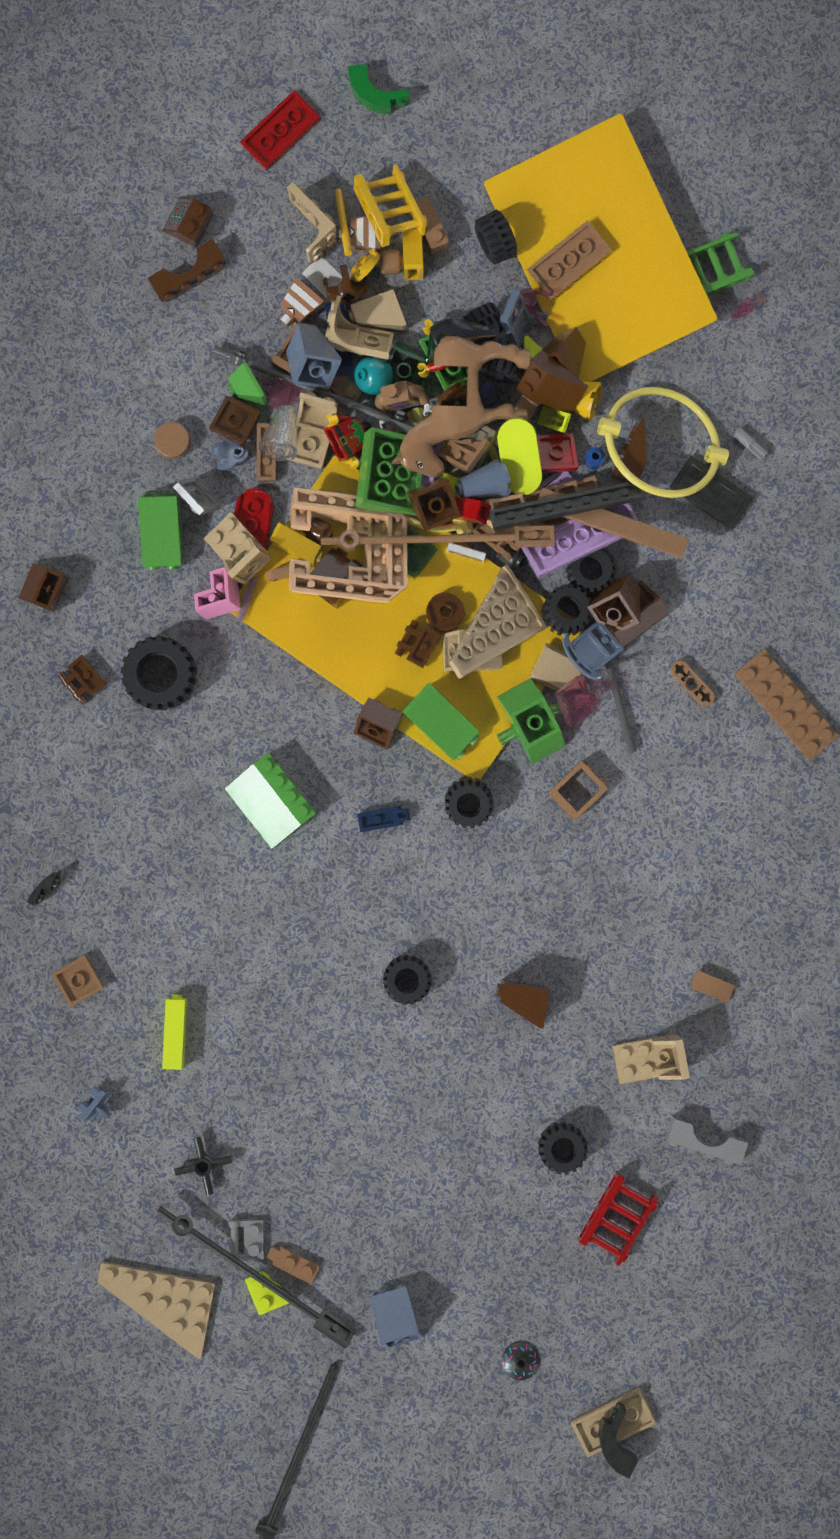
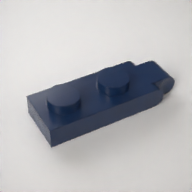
[357,806,411,832]

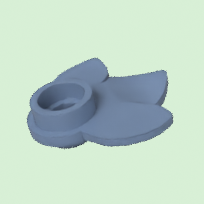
[211,438,249,470]

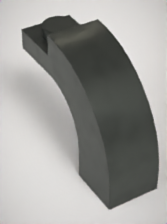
[598,1402,638,1479]

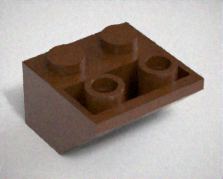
[18,563,69,613]

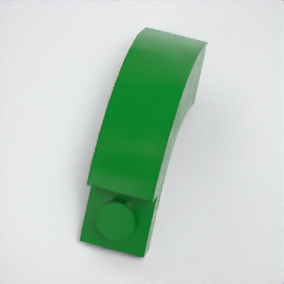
[348,64,409,114]

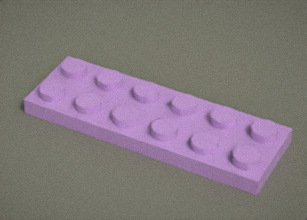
[521,503,639,578]

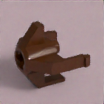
[323,264,367,310]

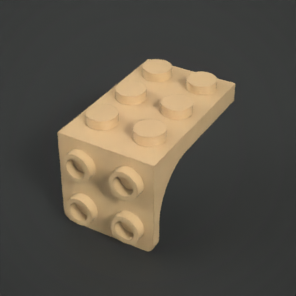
[287,182,338,264]
[325,295,394,359]
[285,391,339,470]

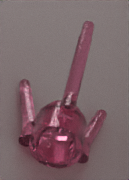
[521,288,553,327]

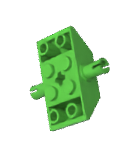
[496,679,569,764]

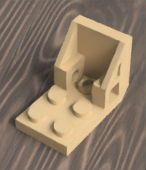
[203,512,272,585]
[612,1035,690,1084]

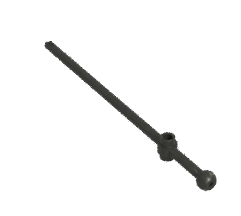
[255,1364,337,1539]

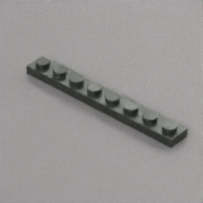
[489,479,646,531]

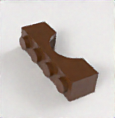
[148,239,227,302]

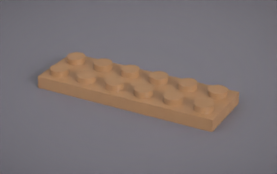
[734,649,839,761]

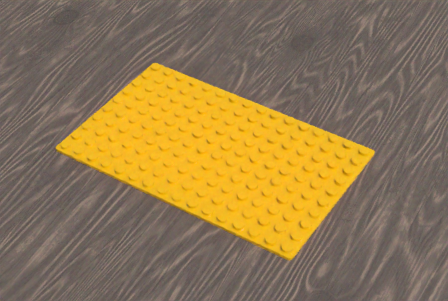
[231,455,585,780]

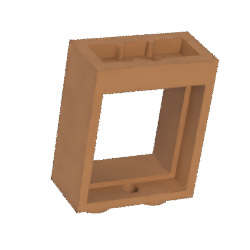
[547,761,608,821]

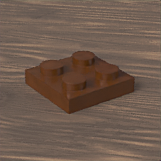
[209,396,261,447]

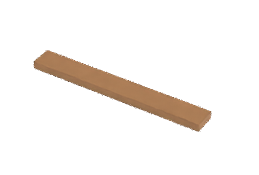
[538,488,689,559]

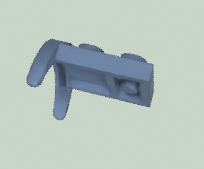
[500,290,549,359]
[562,622,624,680]

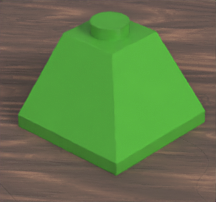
[227,362,268,406]

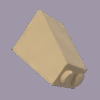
[443,630,504,672]

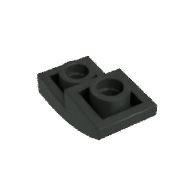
[26,872,61,906]

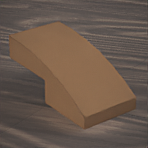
[689,970,735,1003]

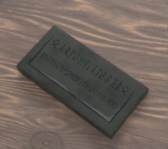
[669,455,754,530]

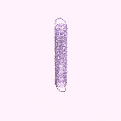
[235,574,259,626]

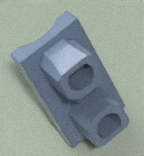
[77,1086,114,1122]

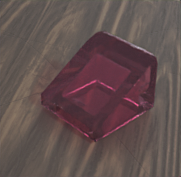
[730,296,753,320]

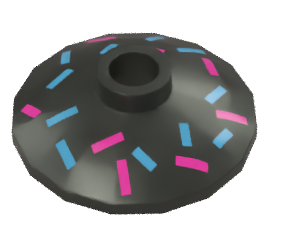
[502,1341,540,1380]

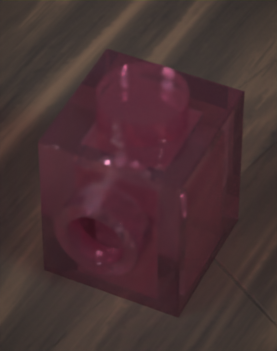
[266,377,295,410]

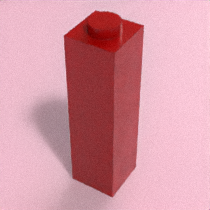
[454,496,491,524]

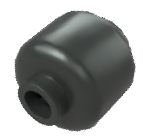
[498,541,527,569]

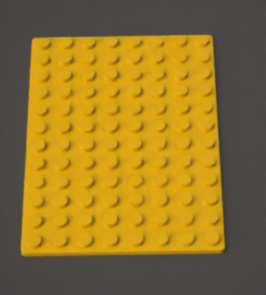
[484,114,717,382]

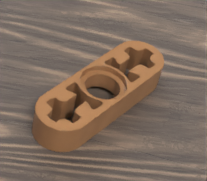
[670,661,715,706]

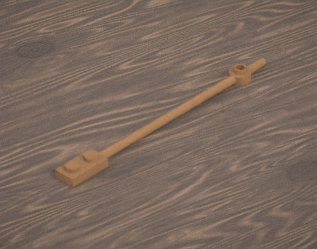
[321,525,555,551]

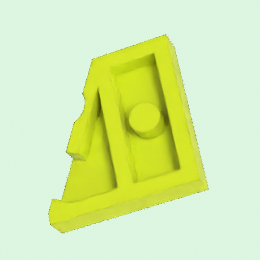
[245,1271,289,1315]

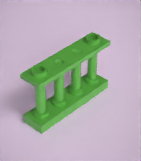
[687,232,754,297]

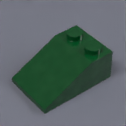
[374,341,428,413]

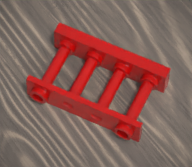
[578,1172,659,1266]

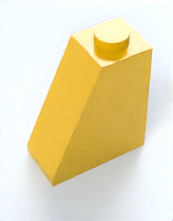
[402,227,423,280]
[270,522,323,566]

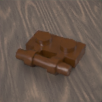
[394,620,441,668]
[58,655,107,705]

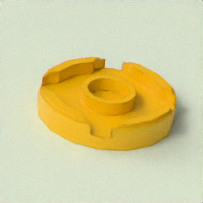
[349,249,380,283]

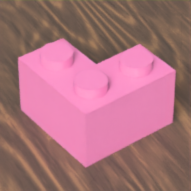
[194,567,240,620]

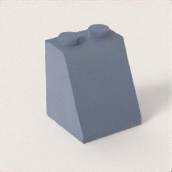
[286,323,342,389]
[369,1285,423,1349]

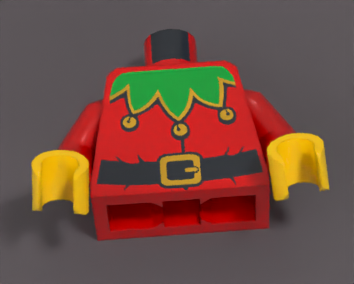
[323,413,371,471]

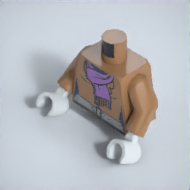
[375,381,435,428]

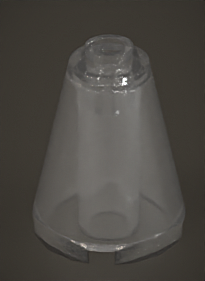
[259,405,297,461]

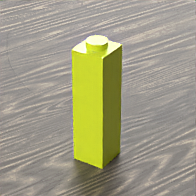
[162,994,187,1070]

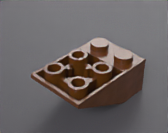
[612,419,647,483]

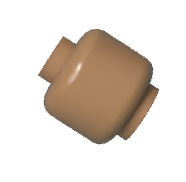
[376,249,403,275]

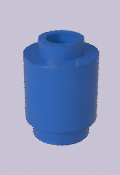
[584,447,605,470]

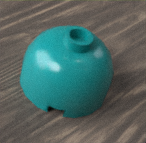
[354,356,393,395]

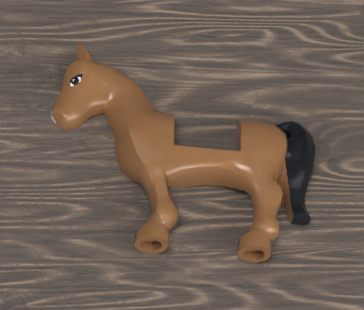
[392,318,530,478]

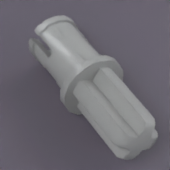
[733,427,768,460]

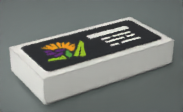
[447,542,486,563]

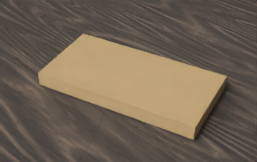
[570,1387,657,1458]

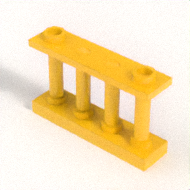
[353,164,427,247]

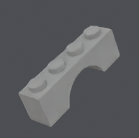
[665,1116,748,1166]

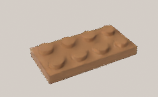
[527,220,612,301]

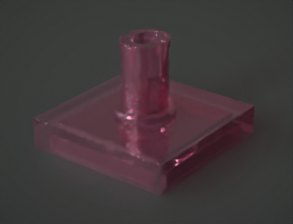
[555,675,597,728]

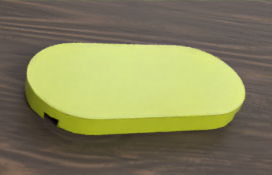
[497,417,542,495]

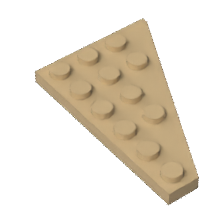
[449,564,547,679]
[98,1261,216,1359]

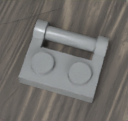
[229,1219,264,1260]

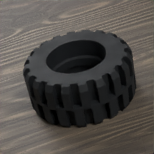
[121,636,197,711]

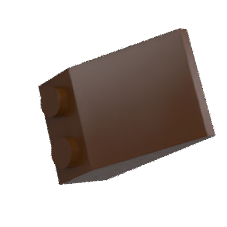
[517,351,589,414]

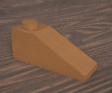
[416,196,449,256]

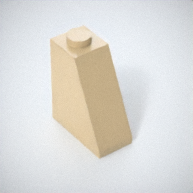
[348,289,407,331]

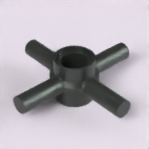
[174,1136,233,1195]

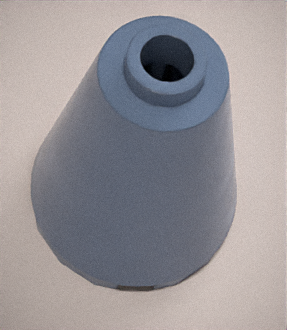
[455,459,511,498]

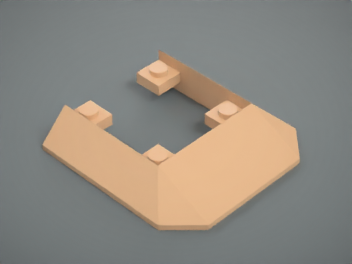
[288,487,408,603]

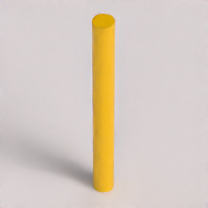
[334,189,352,256]

